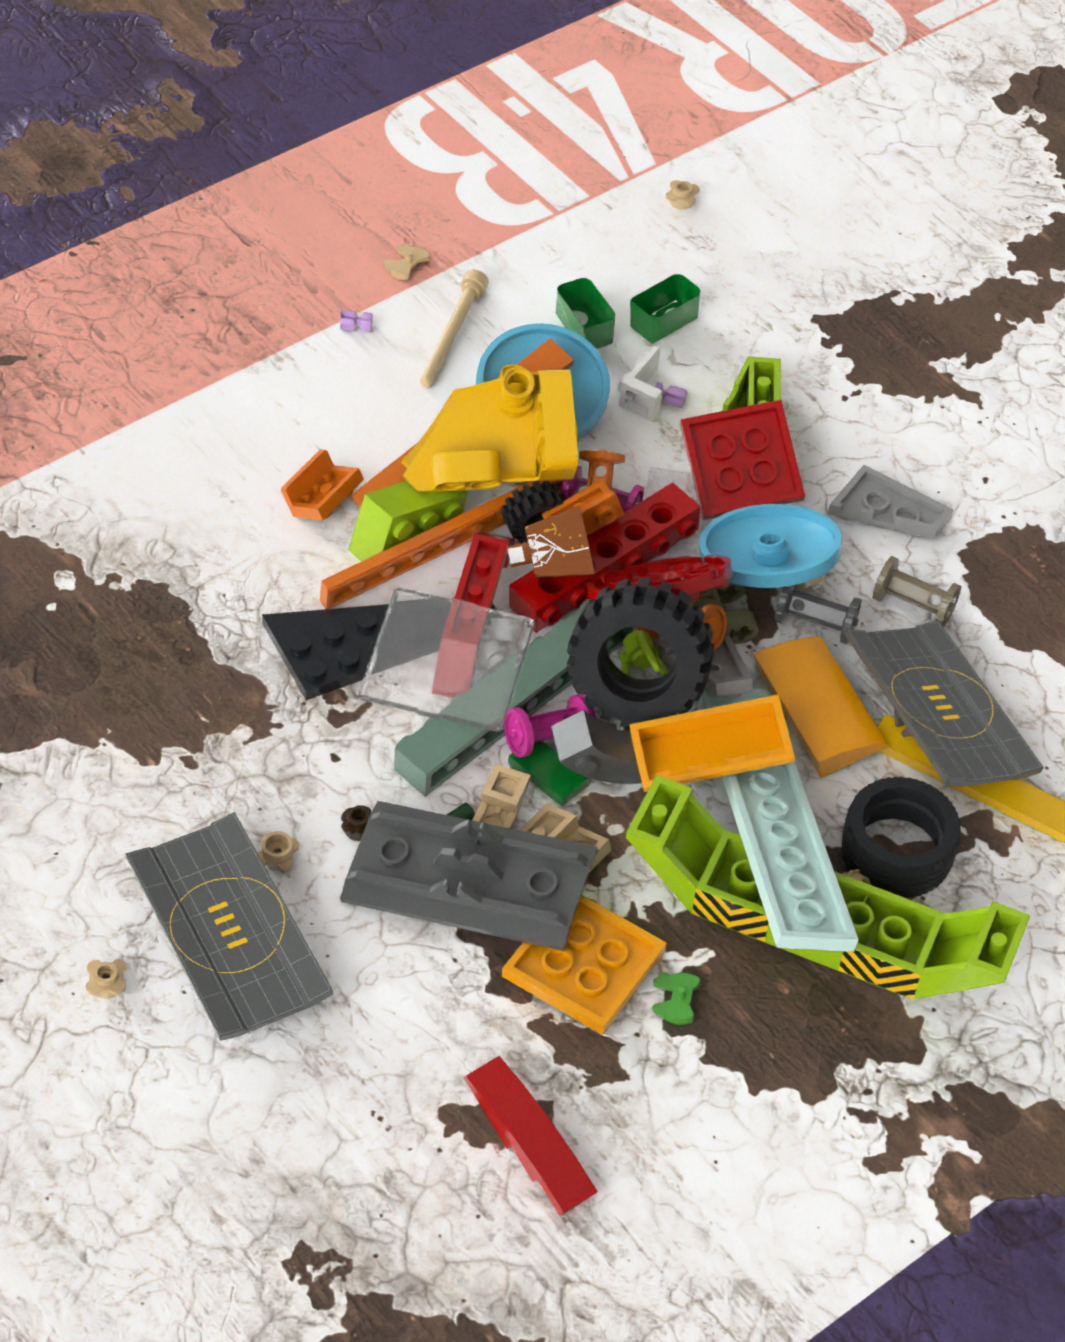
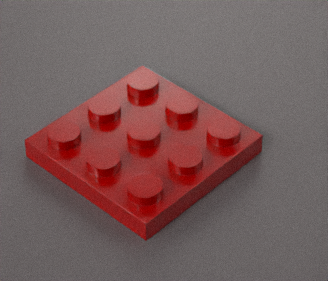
[680,400,805,520]

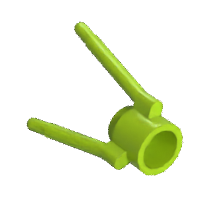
[619,630,669,676]

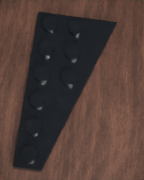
[262,599,504,700]

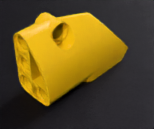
[403,367,578,493]

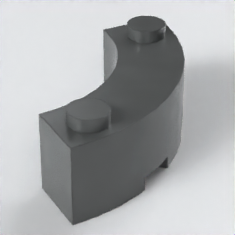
[551,710,641,784]

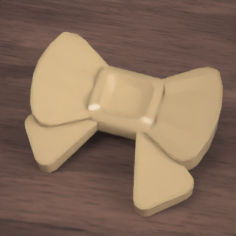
[384,244,430,280]

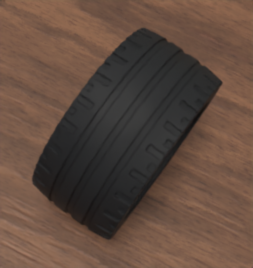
[842,777,961,898]

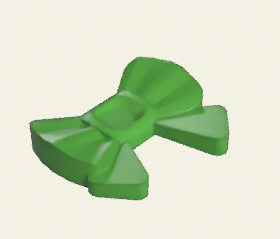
[652,972,701,1025]

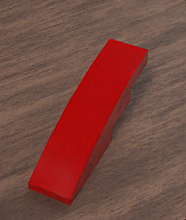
[463,1056,598,1216]

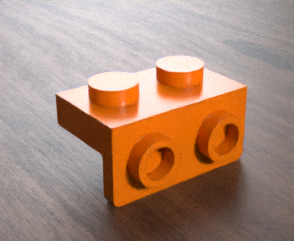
[281,449,364,521]
[541,479,624,536]

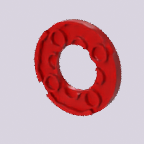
[587,555,733,601]

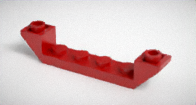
[432,532,515,700]

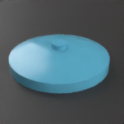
[475,323,610,440]
[699,504,842,588]

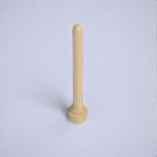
[420,269,489,388]

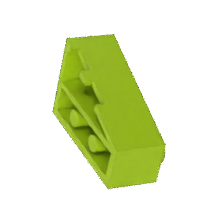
[722,356,781,411]
[348,481,468,562]

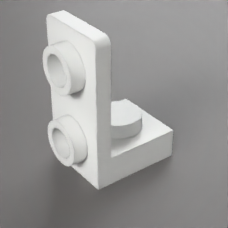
[618,345,662,422]

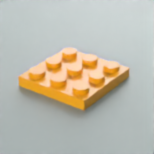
[502,895,667,1035]

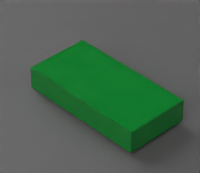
[508,741,589,806]

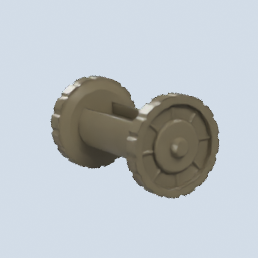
[872,556,962,627]

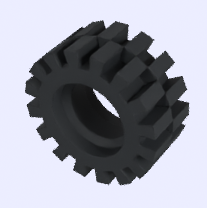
[501,481,565,543]

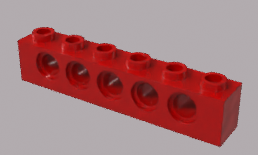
[509,482,700,633]

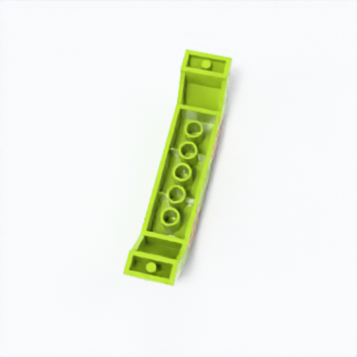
[626,775,1031,1000]

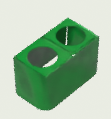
[630,274,700,344]
[555,278,615,349]

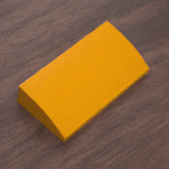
[754,636,888,778]
[629,695,795,792]

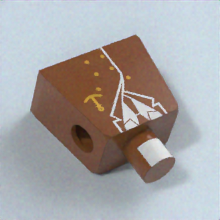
[507,506,595,578]

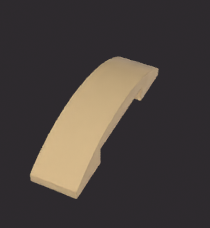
[472,763,531,829]

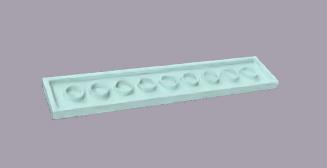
[697,688,859,952]

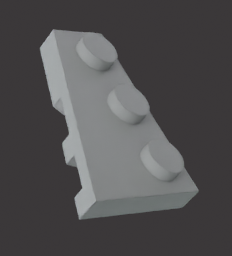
[828,465,953,539]
[659,635,753,698]

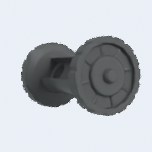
[774,585,862,644]

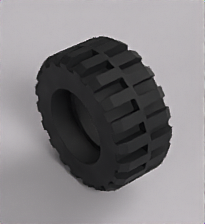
[567,578,714,728]

